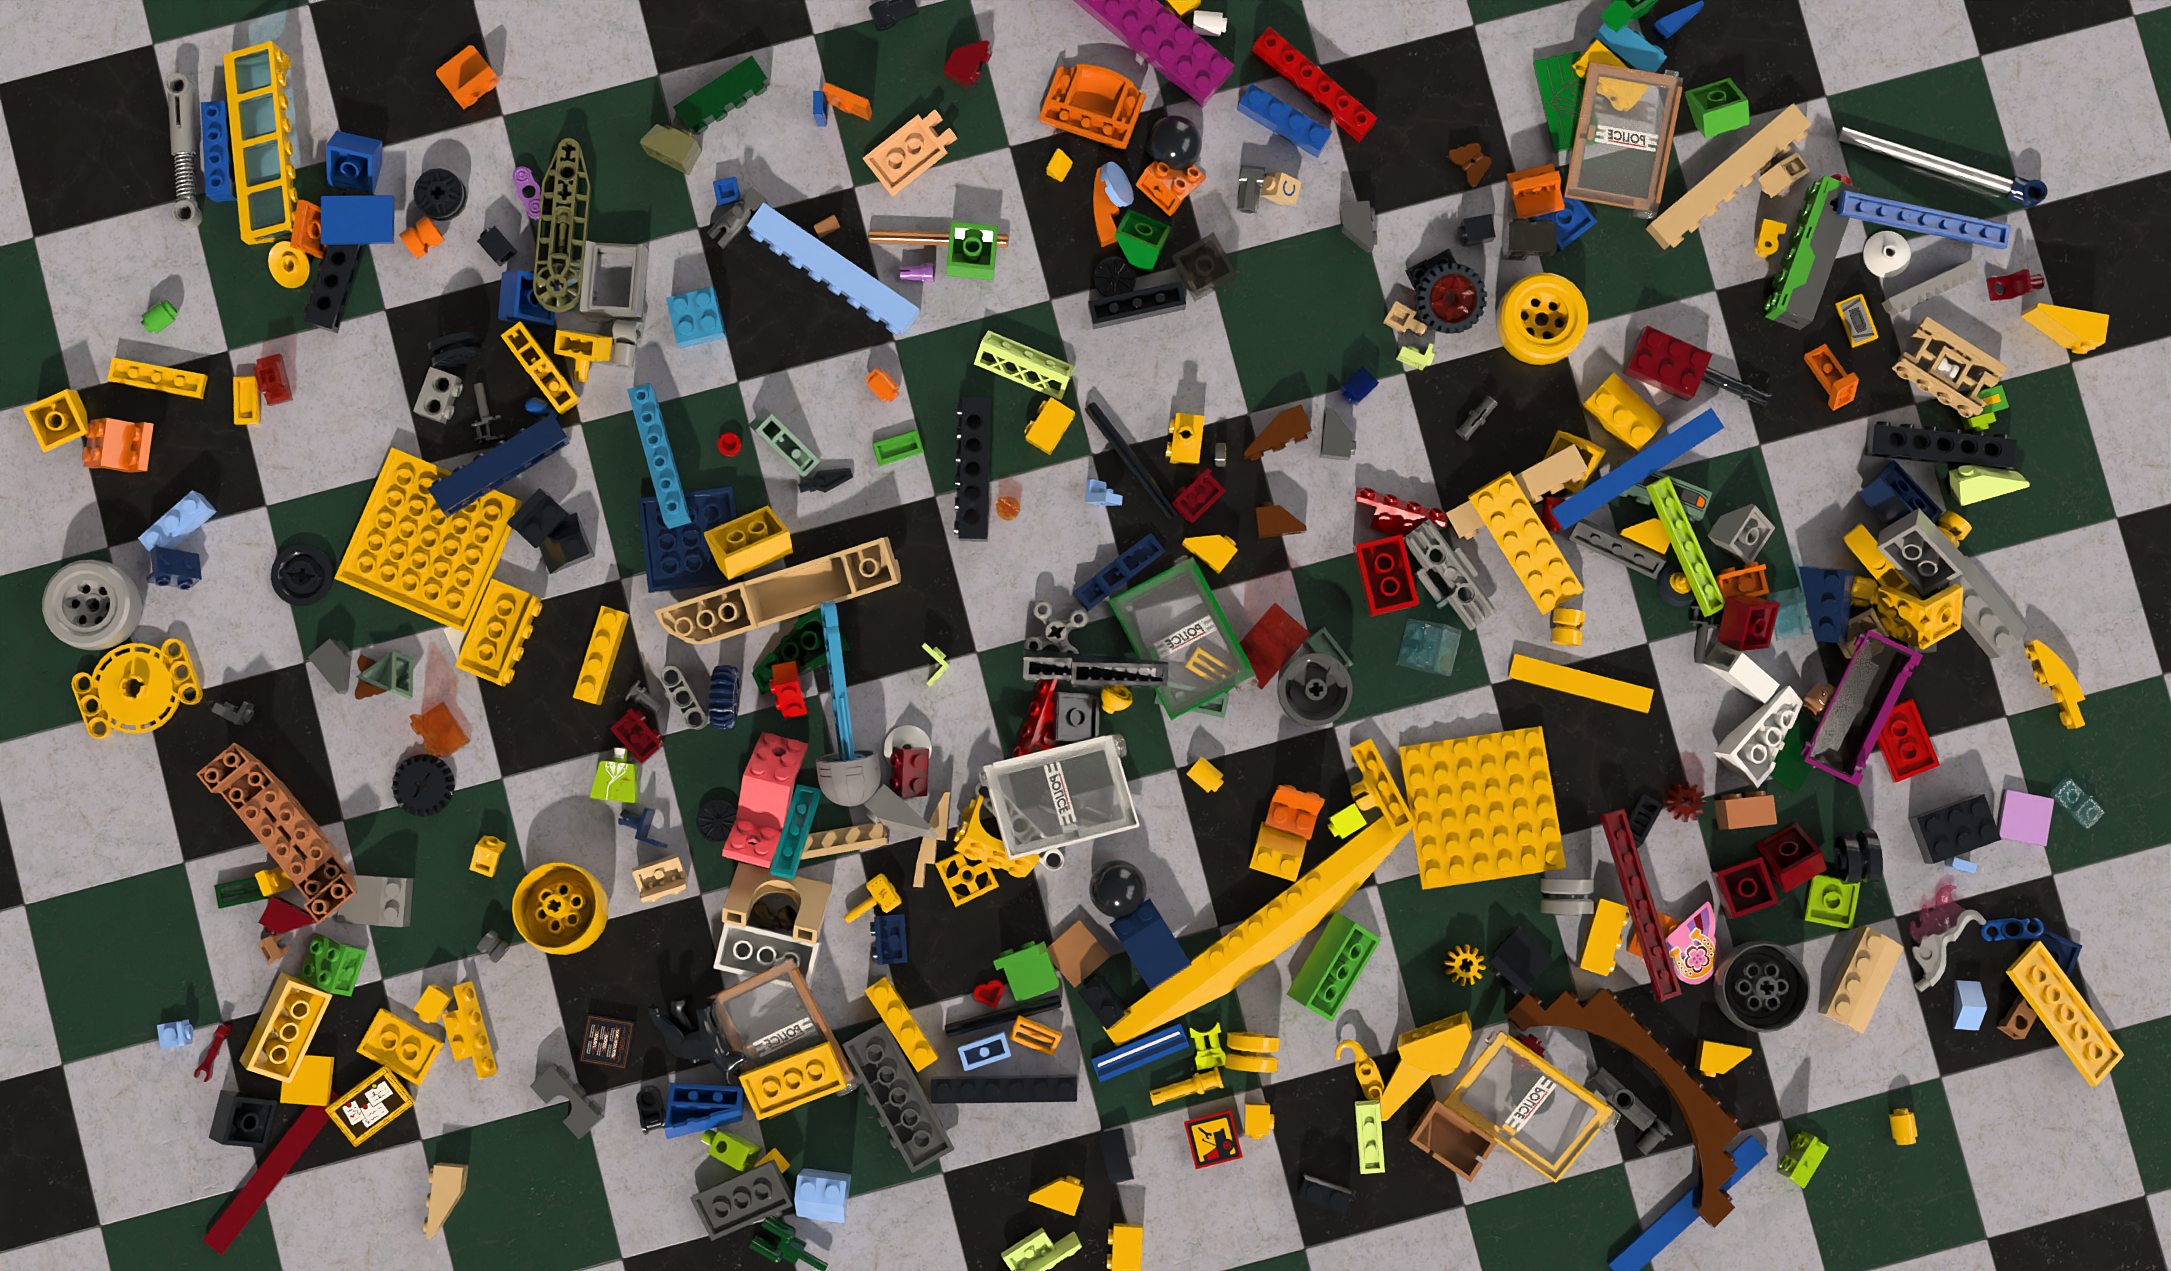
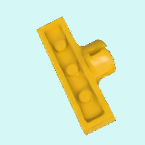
[1350,738,1416,835]

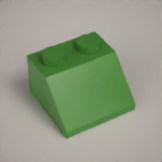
[1685,78,1750,138]
[946,221,998,281]

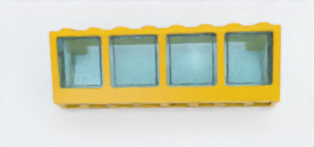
[223,41,298,245]

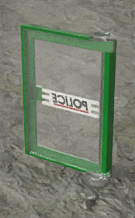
[1108,555,1260,721]

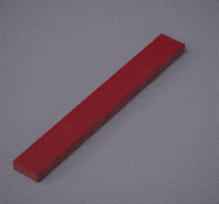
[1600,808,1682,1001]
[203,1088,341,1255]

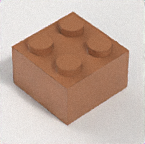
[1714,791,1777,829]

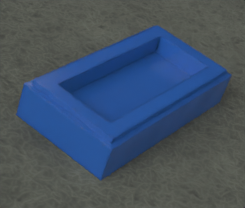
[813,91,827,127]

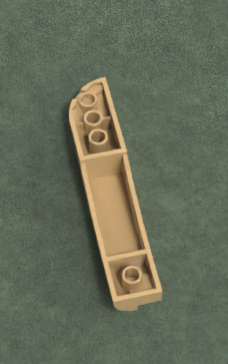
[655,537,901,644]

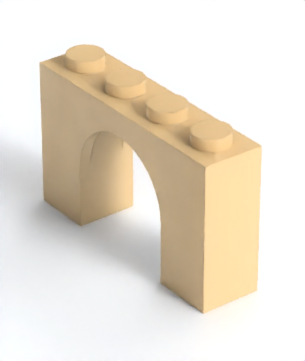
[722,862,832,945]

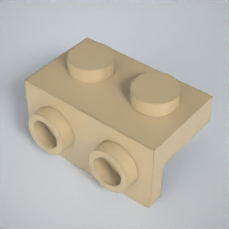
[632,853,688,903]

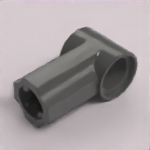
[1237,164,1265,214]

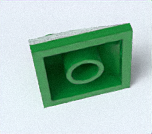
[1114,209,1171,272]

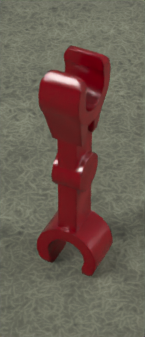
[194,1023,232,1082]

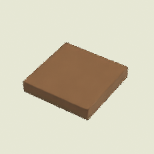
[1047,920,1111,988]

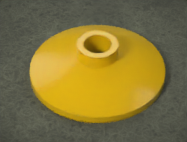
[268,241,310,288]

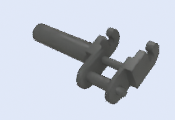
[471,383,505,443]
[1689,603,1722,664]

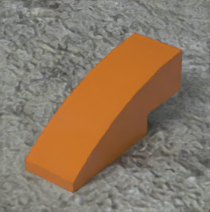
[1093,167,1119,247]

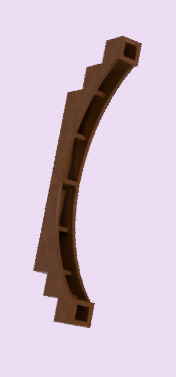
[1504,988,1742,1228]

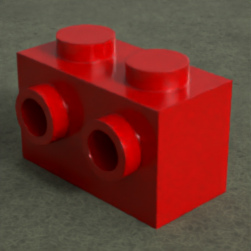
[769,661,808,719]

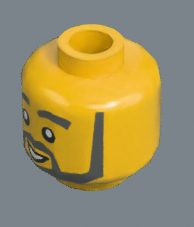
[1851,576,1881,609]

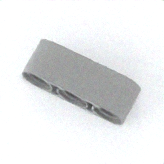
[660,666,708,730]

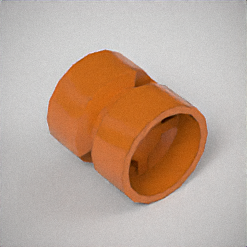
[399,215,445,259]

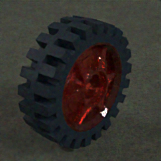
[1414,263,1487,334]

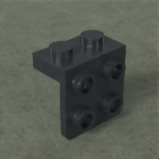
[1486,928,1553,996]

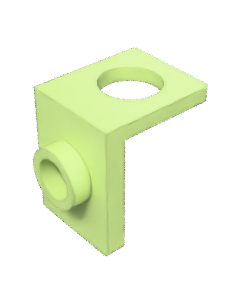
[922,643,949,687]

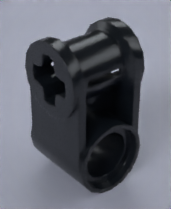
[636,1085,666,1135]

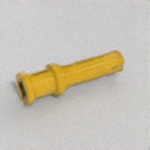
[1149,1067,1224,1106]

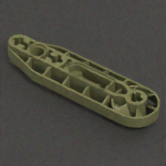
[533,138,591,313]

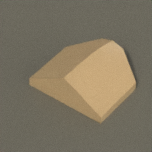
[1837,607,1889,658]

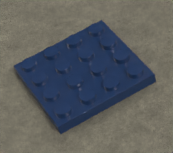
[638,487,744,593]

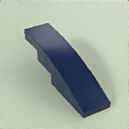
[1073,533,1165,612]

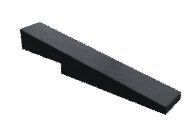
[1022,649,1169,686]

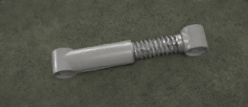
[164,72,203,229]

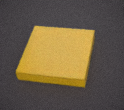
[280,1054,334,1106]

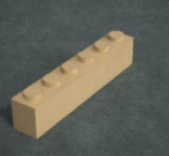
[1446,444,1589,540]

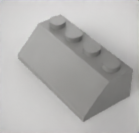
[1933,555,2028,659]

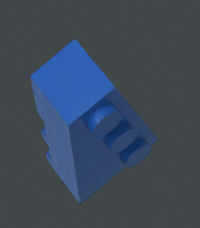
[664,1083,745,1139]

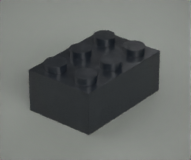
[1908,794,2002,864]

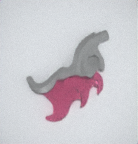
[1909,885,1986,992]

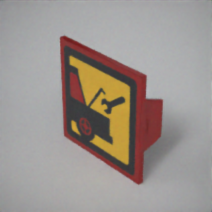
[1184,1110,1243,1169]

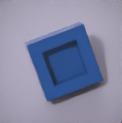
[713,177,741,206]

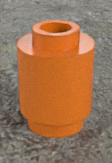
[865,367,900,403]

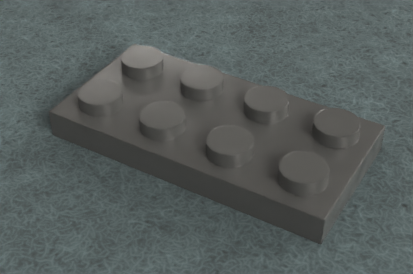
[690,1159,795,1241]

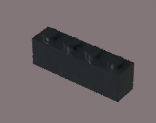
[1088,281,1186,329]

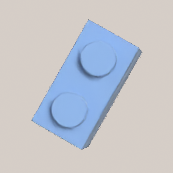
[958,1031,1012,1071]

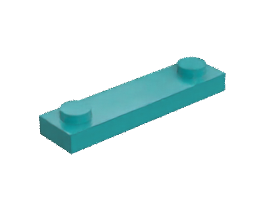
[770,784,821,879]

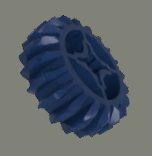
[709,665,740,730]

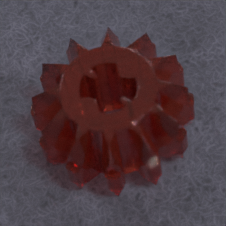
[1664,782,1707,822]

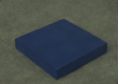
[2025,926,2082,979]

